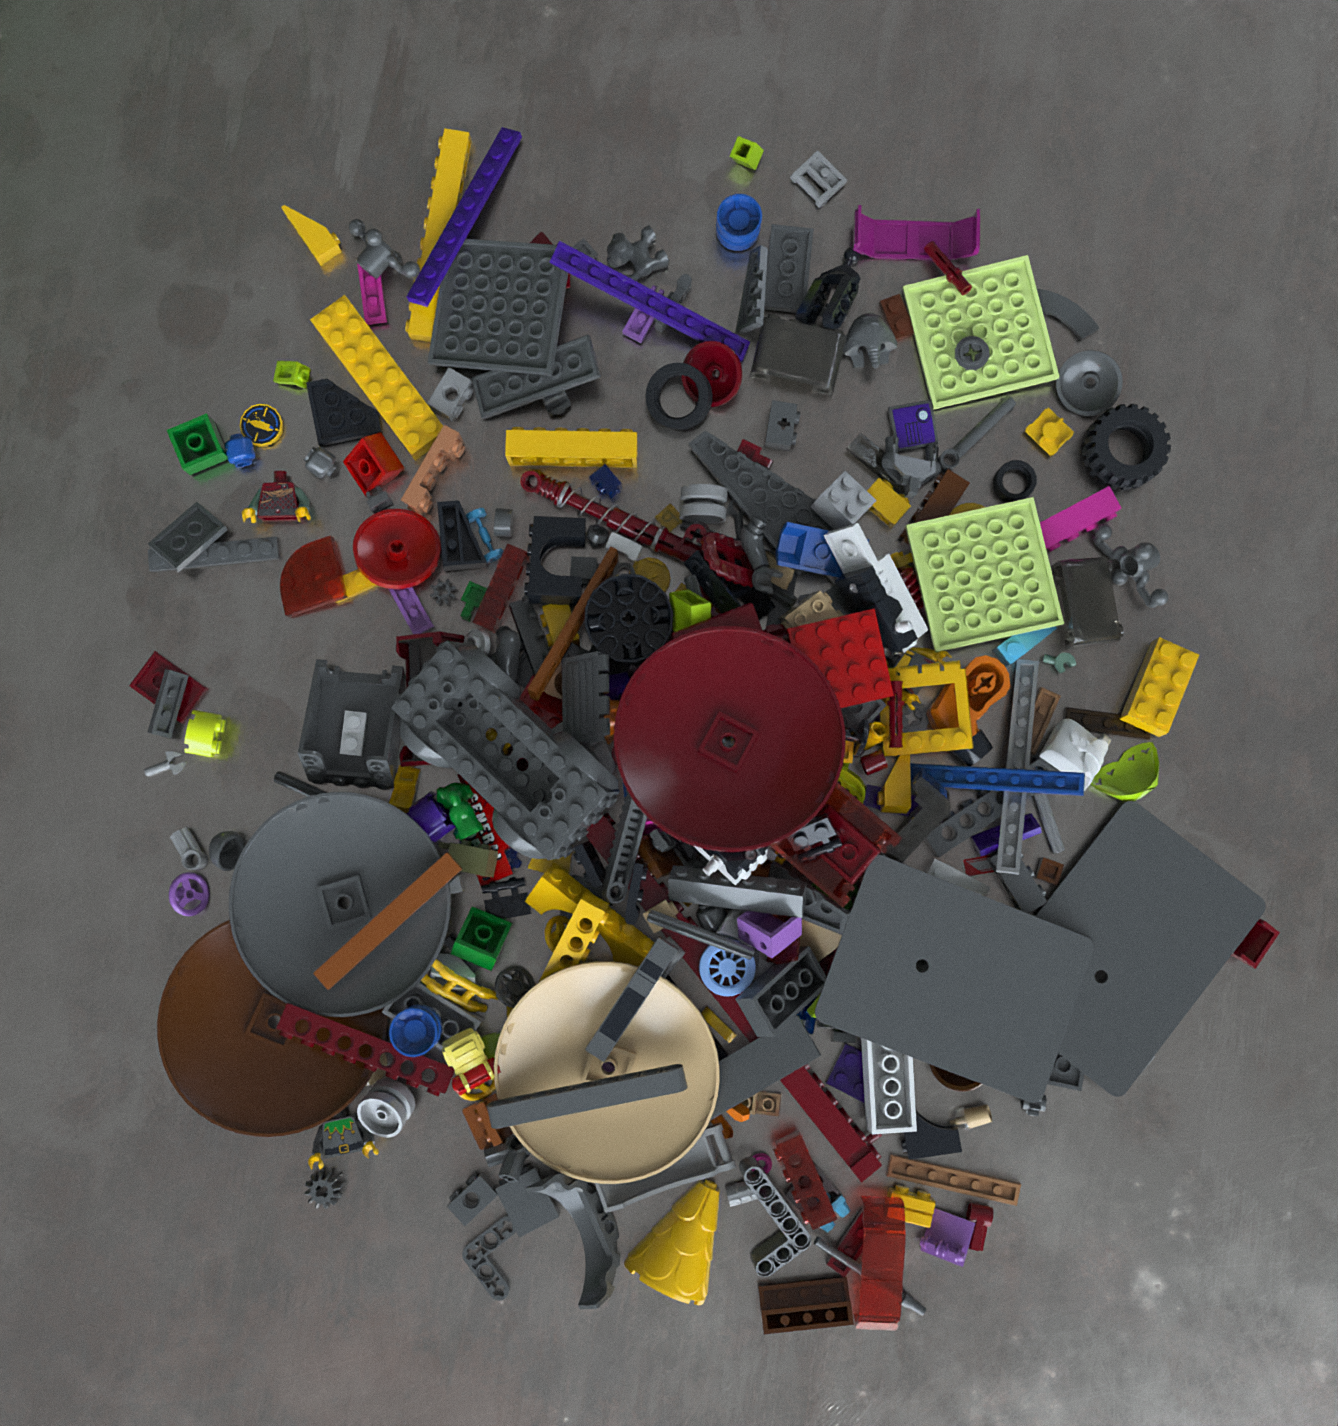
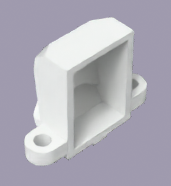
[1039,719,1112,791]

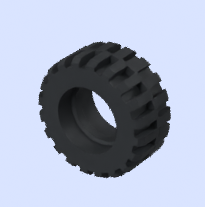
[1082,404,1171,491]

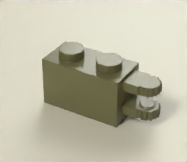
[438,840,498,877]

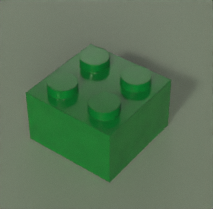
[167,413,228,475]
[451,906,512,971]

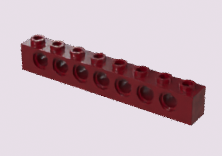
[276,1003,454,1097]

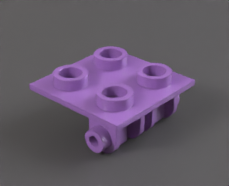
[920,1208,975,1267]

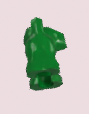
[436,782,484,840]

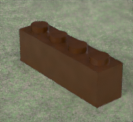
[899,469,970,552]

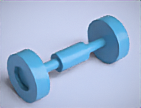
[466,508,505,564]

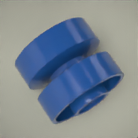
[716,194,762,251]
[389,1004,443,1057]

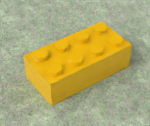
[1120,637,1199,737]

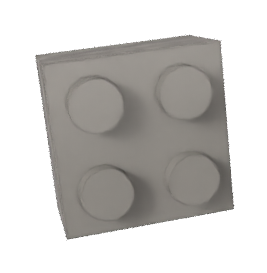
[811,471,877,530]

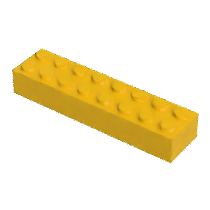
[310,295,443,461]

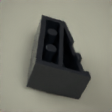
[437,500,487,571]

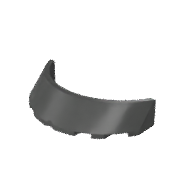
[525,1174,620,1309]

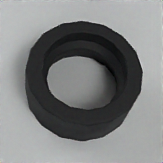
[994,460,1037,502]

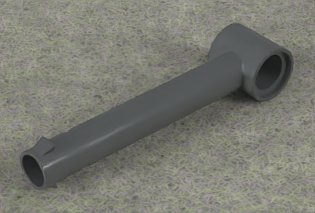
[938,395,1016,473]

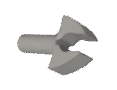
[144,751,187,777]

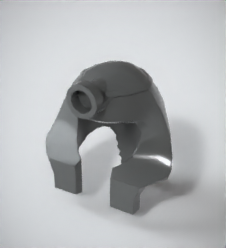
[843,313,897,368]

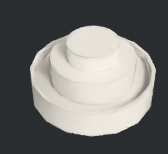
[464,629,491,656]

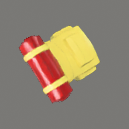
[442,1028,501,1096]

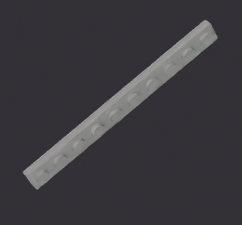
[996,659,1039,875]

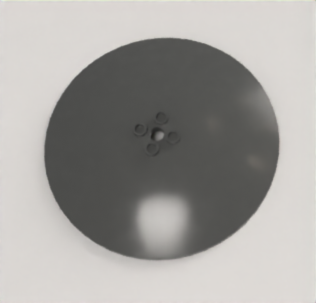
[229,792,451,1017]

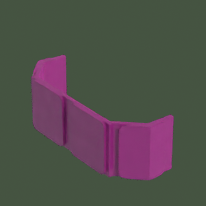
[853,205,980,261]

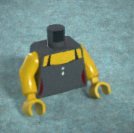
[885,647,952,710]

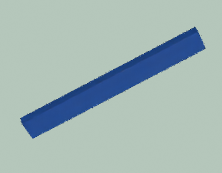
[910,763,1085,796]

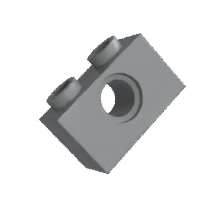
[427,368,474,422]

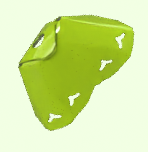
[1091,742,1159,802]

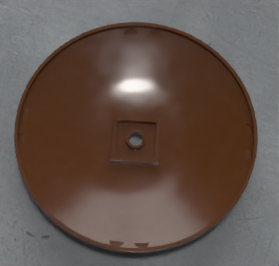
[157,920,387,1137]

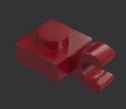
[737,439,774,468]

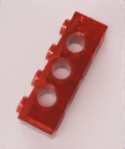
[472,543,529,634]
[773,1131,837,1230]

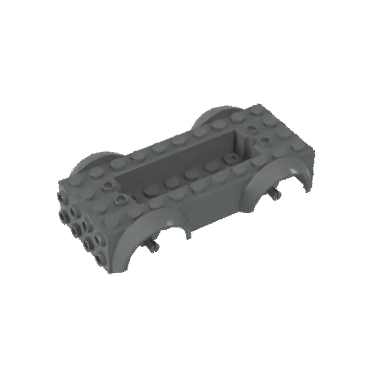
[391,641,620,861]

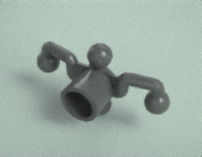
[349,219,420,280]
[1093,523,1169,608]

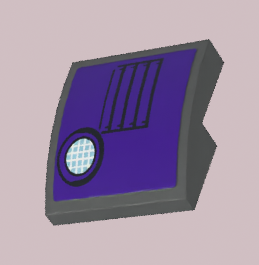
[888,400,938,451]

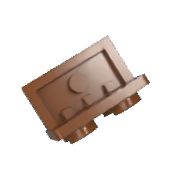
[462,1093,513,1150]

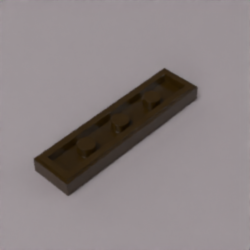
[1063,707,1151,740]

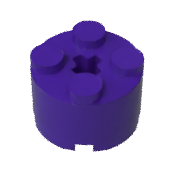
[406,791,455,842]

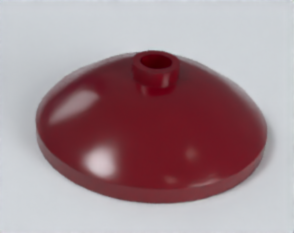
[681,341,742,407]

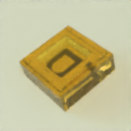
[655,503,682,532]

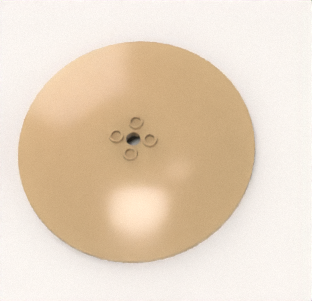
[494,961,720,1184]

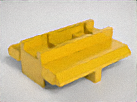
[1025,407,1075,456]

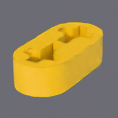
[701,1006,737,1043]

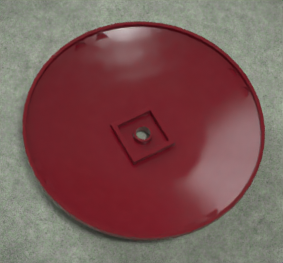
[614,626,845,852]

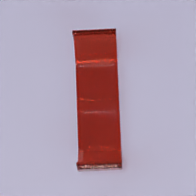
[853,1196,906,1331]

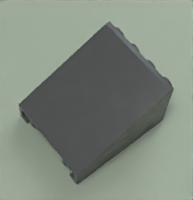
[298,659,406,790]

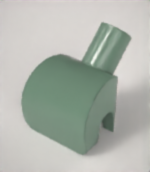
[1042,653,1076,673]

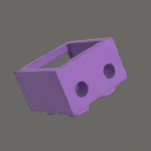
[737,911,802,958]

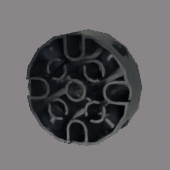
[584,574,673,663]

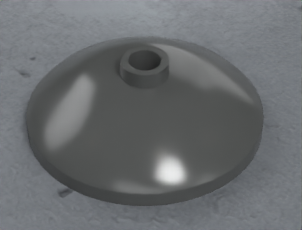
[1056,350,1123,416]

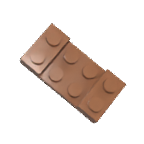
[401,425,465,516]

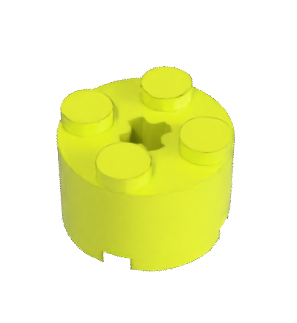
[185,710,226,757]

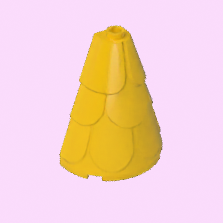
[624,1179,720,1305]

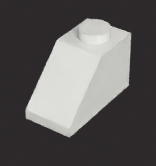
[430,953,475,992]

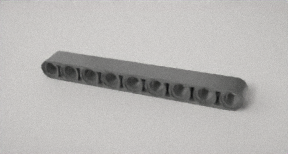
[486,1064,688,1129]

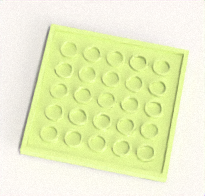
[902,255,1059,410]
[905,497,1064,653]

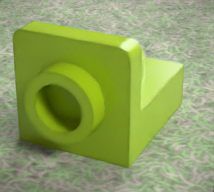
[273,361,310,388]

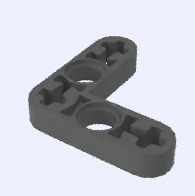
[462,1214,516,1301]

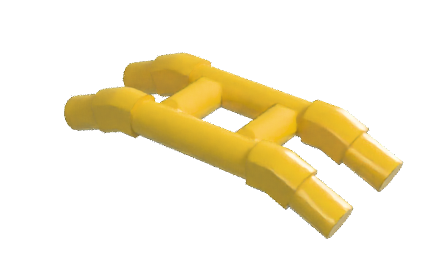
[421,959,498,1013]

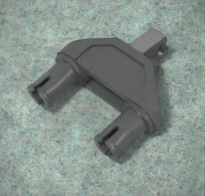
[882,436,941,499]

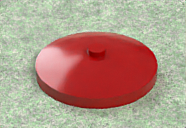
[353,509,441,589]

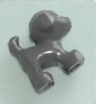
[607,225,669,281]

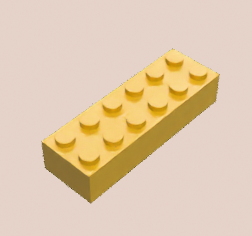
[505,427,638,468]

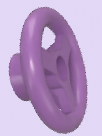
[169,872,209,916]

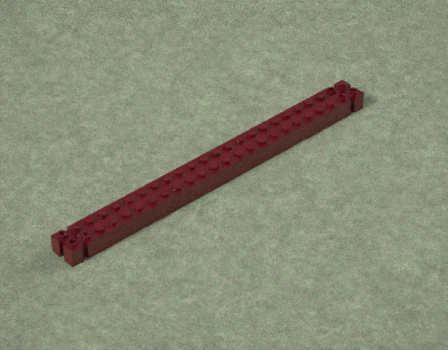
[524,758,883,1183]

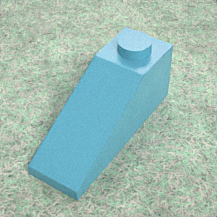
[992,626,1057,667]

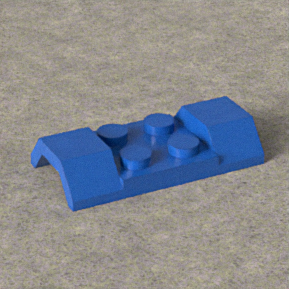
[776,521,870,578]

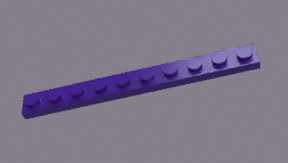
[406,127,522,307]
[549,241,750,362]

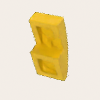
[389,765,420,813]

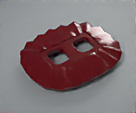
[700,532,754,588]

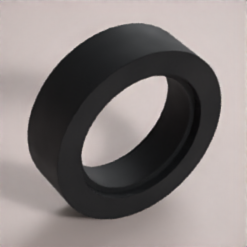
[645,363,713,430]

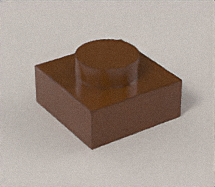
[1035,857,1064,885]

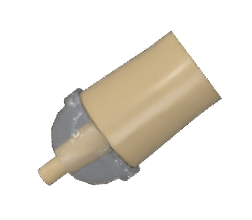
[950,1104,993,1130]

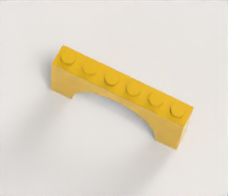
[525,862,655,966]

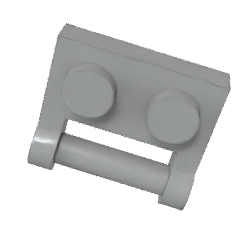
[790,150,847,208]

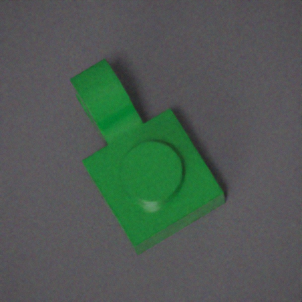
[460,581,490,622]

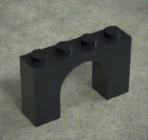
[524,516,586,605]

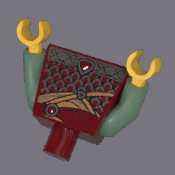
[242,471,311,523]

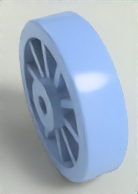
[699,939,756,996]

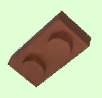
[879,294,914,341]

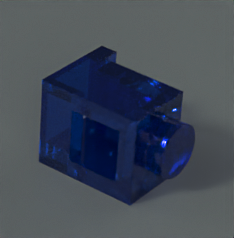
[589,464,622,500]

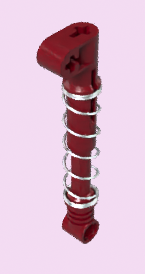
[520,469,710,562]

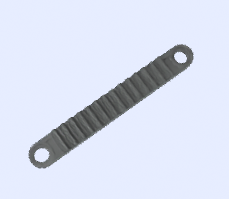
[602,789,647,904]

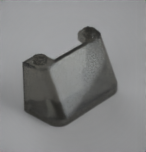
[1051,557,1124,650]

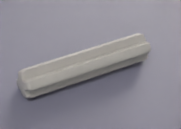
[1033,793,1065,853]

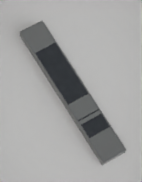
[585,936,678,1062]

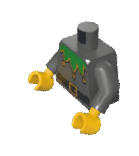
[308,1108,379,1170]

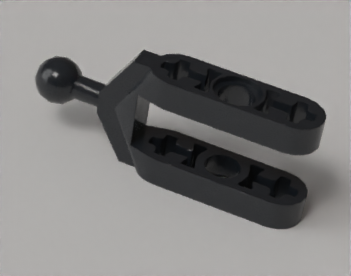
[795,247,861,329]

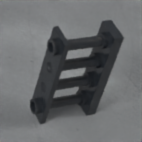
[684,550,776,621]

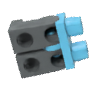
[783,1161,851,1233]

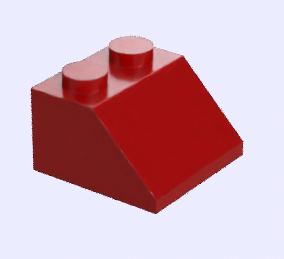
[343,432,404,496]

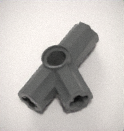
[484,1133,531,1183]

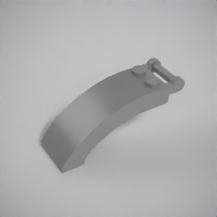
[595,1123,737,1213]

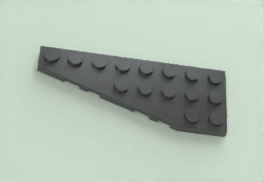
[688,430,834,577]

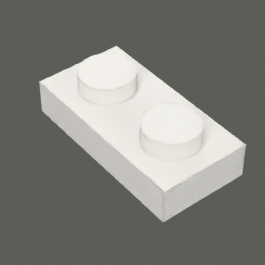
[340,711,368,756]

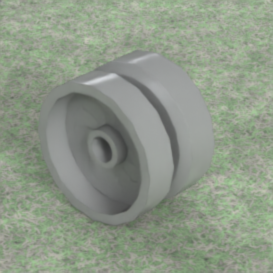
[679,484,728,524]
[357,1078,415,1138]

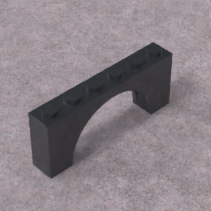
[901,1110,962,1160]

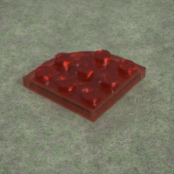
[280,536,348,617]

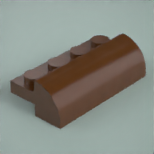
[758,1277,854,1335]

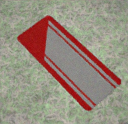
[963,855,994,876]

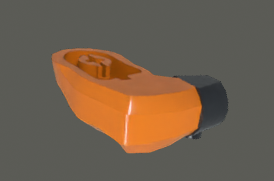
[926,655,1010,766]

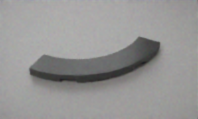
[1037,289,1099,341]

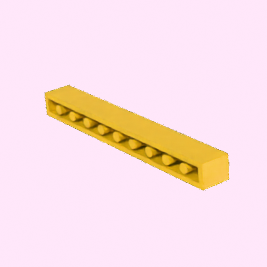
[405,128,472,343]

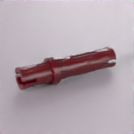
[924,241,972,295]
[887,681,905,748]

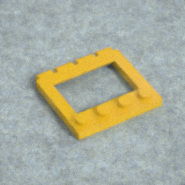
[880,660,973,757]

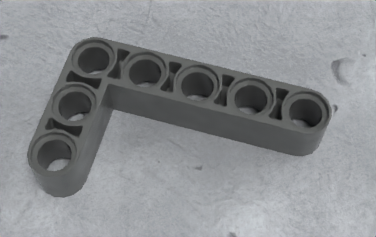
[739,1157,812,1277]

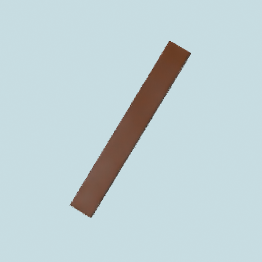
[528,546,619,701]
[313,852,463,990]

